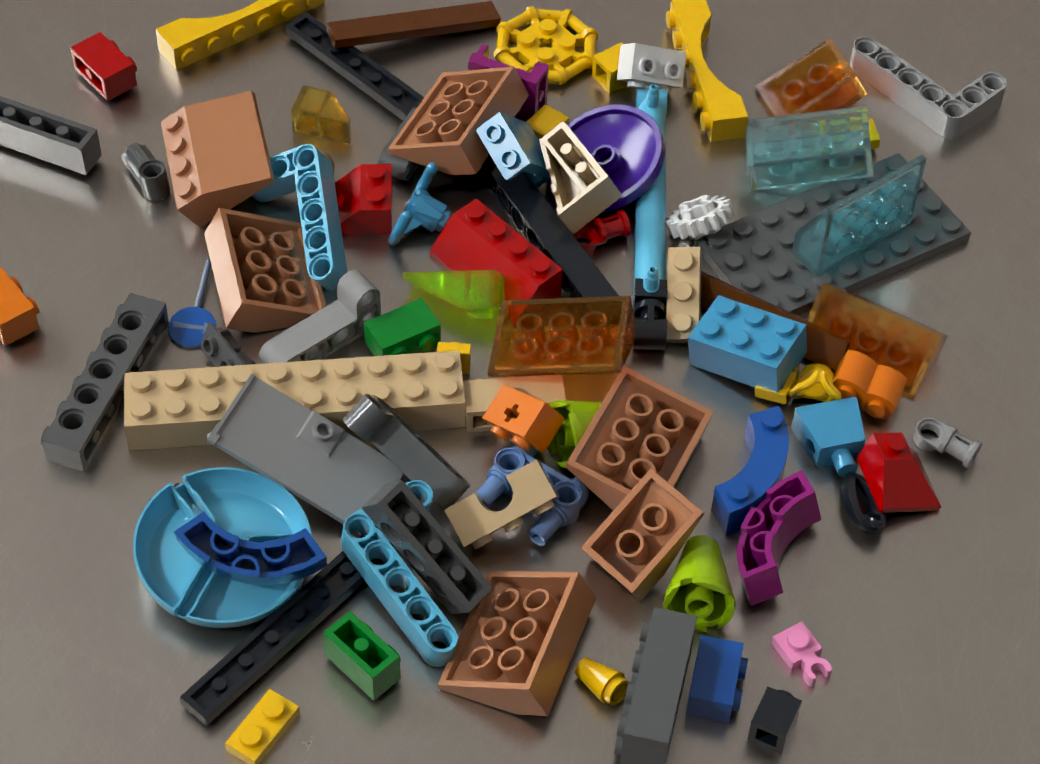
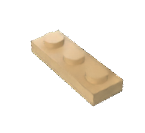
[667,247,702,343]

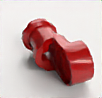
[570,210,631,256]

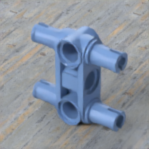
[476,446,590,546]

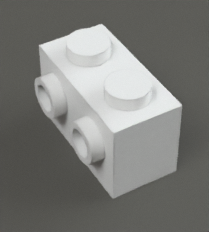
[617,43,687,93]

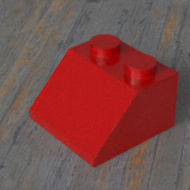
[335,164,392,235]

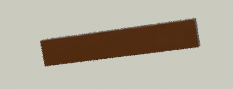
[326,1,501,48]
[701,271,851,372]

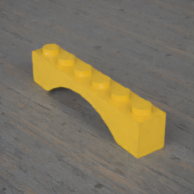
[156,0,325,71]
[666,0,748,142]

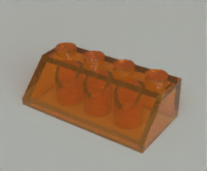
[807,283,948,396]

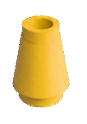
[575,657,629,706]

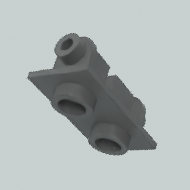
[200,322,256,367]

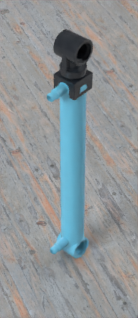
[633,84,667,351]

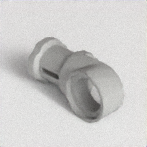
[913,418,983,468]

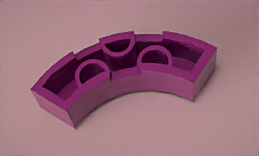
[736,470,821,606]

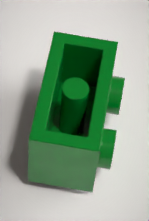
[364,298,441,356]
[323,611,401,701]

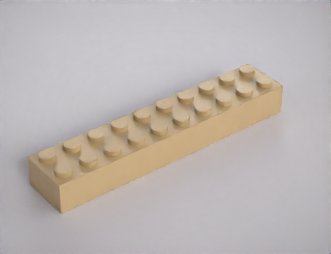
[124,350,466,451]

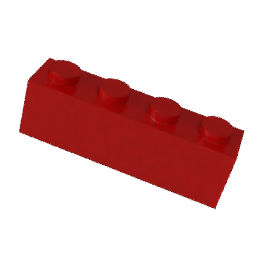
[430,198,563,327]

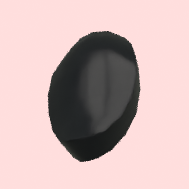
[841,472,886,534]

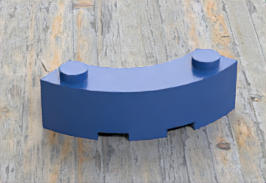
[711,406,789,536]
[174,511,328,585]

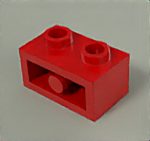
[70,32,137,101]

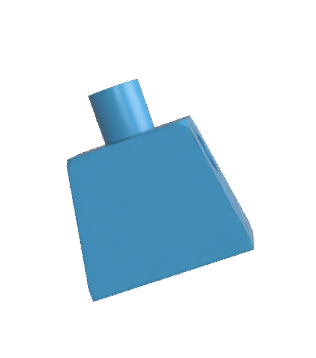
[791,397,865,477]

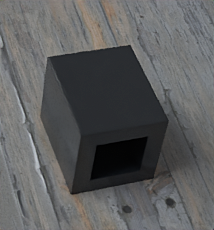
[747,686,802,754]

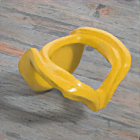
[789,363,842,402]

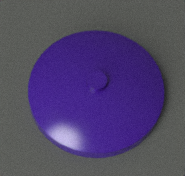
[548,104,665,213]

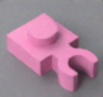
[771,621,832,687]

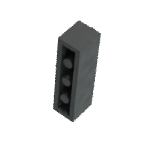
[0,96,102,175]

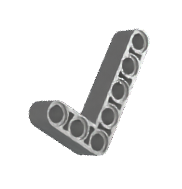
[849,36,1007,139]

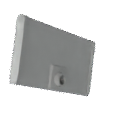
[206,374,403,535]

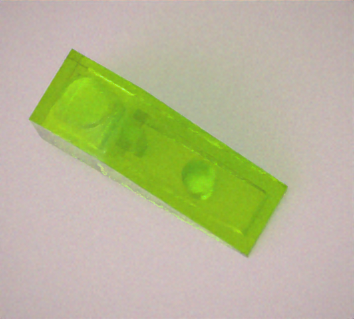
[402,270,504,319]

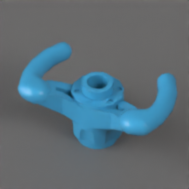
[388,163,451,246]

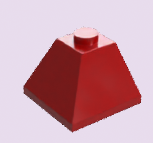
[856,432,942,513]

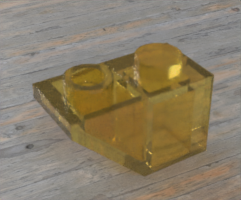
[291,85,351,144]

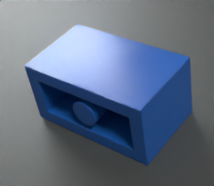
[686,635,748,724]

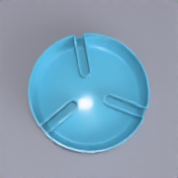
[133,467,311,628]

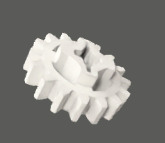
[665,195,734,240]

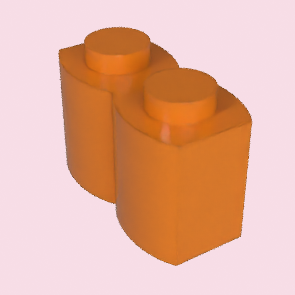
[832,350,907,420]

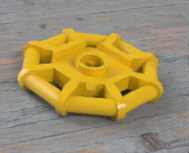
[493,6,599,85]

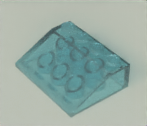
[746,106,874,191]
[792,155,927,277]

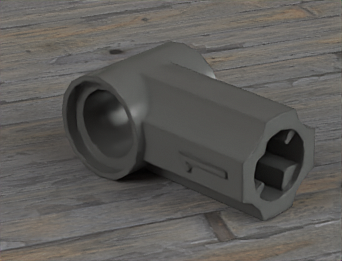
[121,142,170,201]

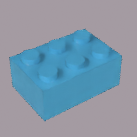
[688,295,807,393]

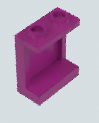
[468,44,549,122]

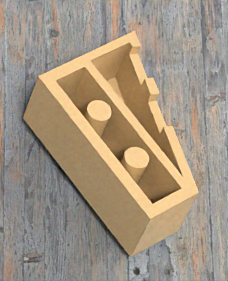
[539,121,623,234]

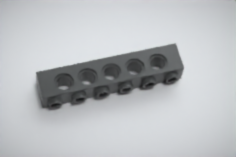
[41,293,169,472]

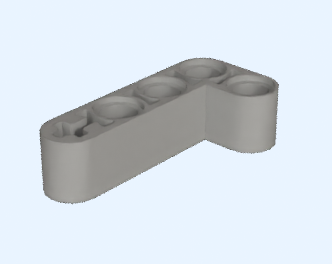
[259,269,381,363]

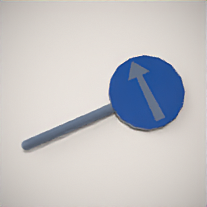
[168,259,216,348]

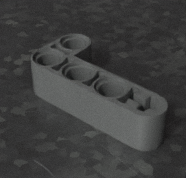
[342,394,470,510]

